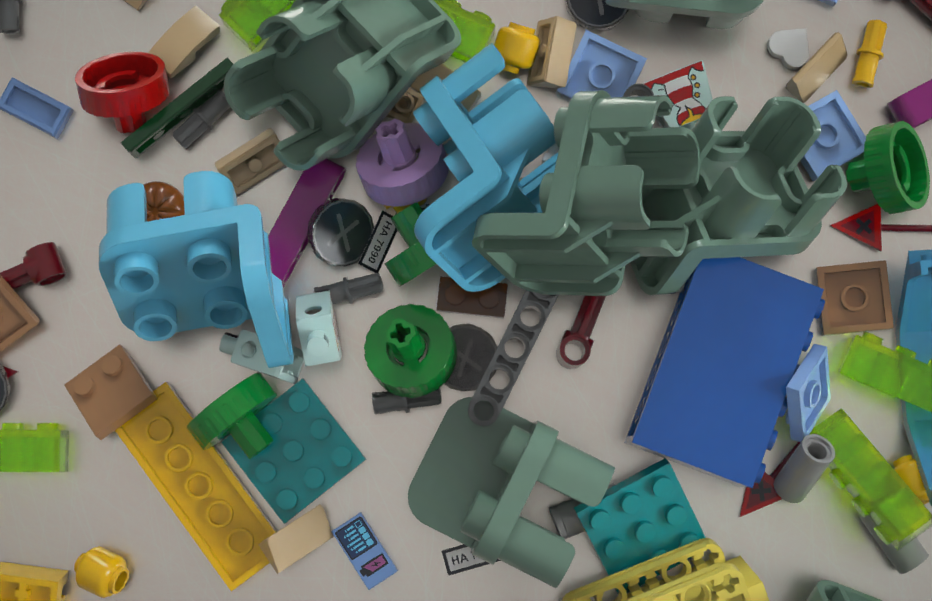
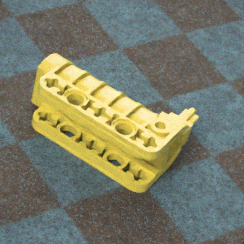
[562,538,769,601]

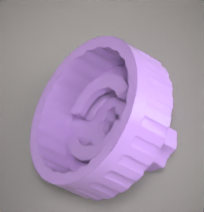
[356,119,449,206]

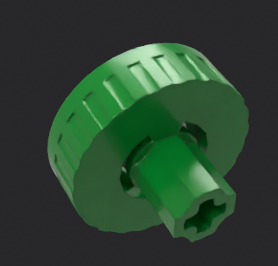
[846,121,930,214]
[384,202,436,287]
[364,304,457,398]
[187,372,277,459]

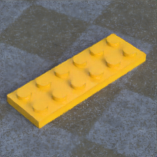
[115,382,277,592]

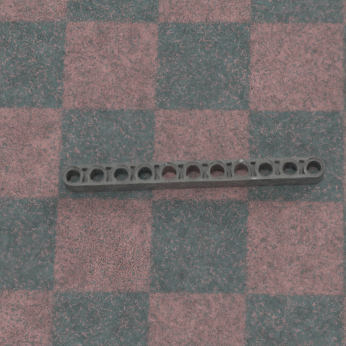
[468,83,654,426]

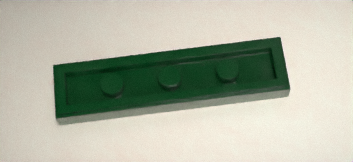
[120,57,233,158]

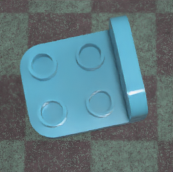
[413,43,558,292]
[99,171,294,368]

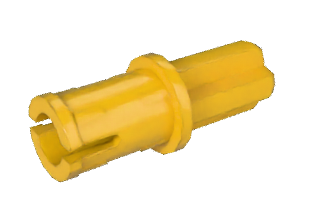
[852,19,887,88]

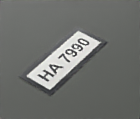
[358,210,397,273]
[441,544,501,576]

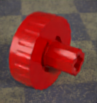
[75,52,170,134]

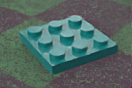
[221,378,367,524]
[573,458,706,594]

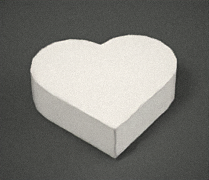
[767,28,809,70]

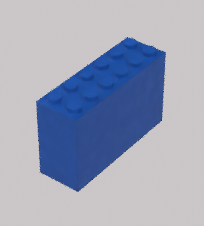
[624,257,825,488]

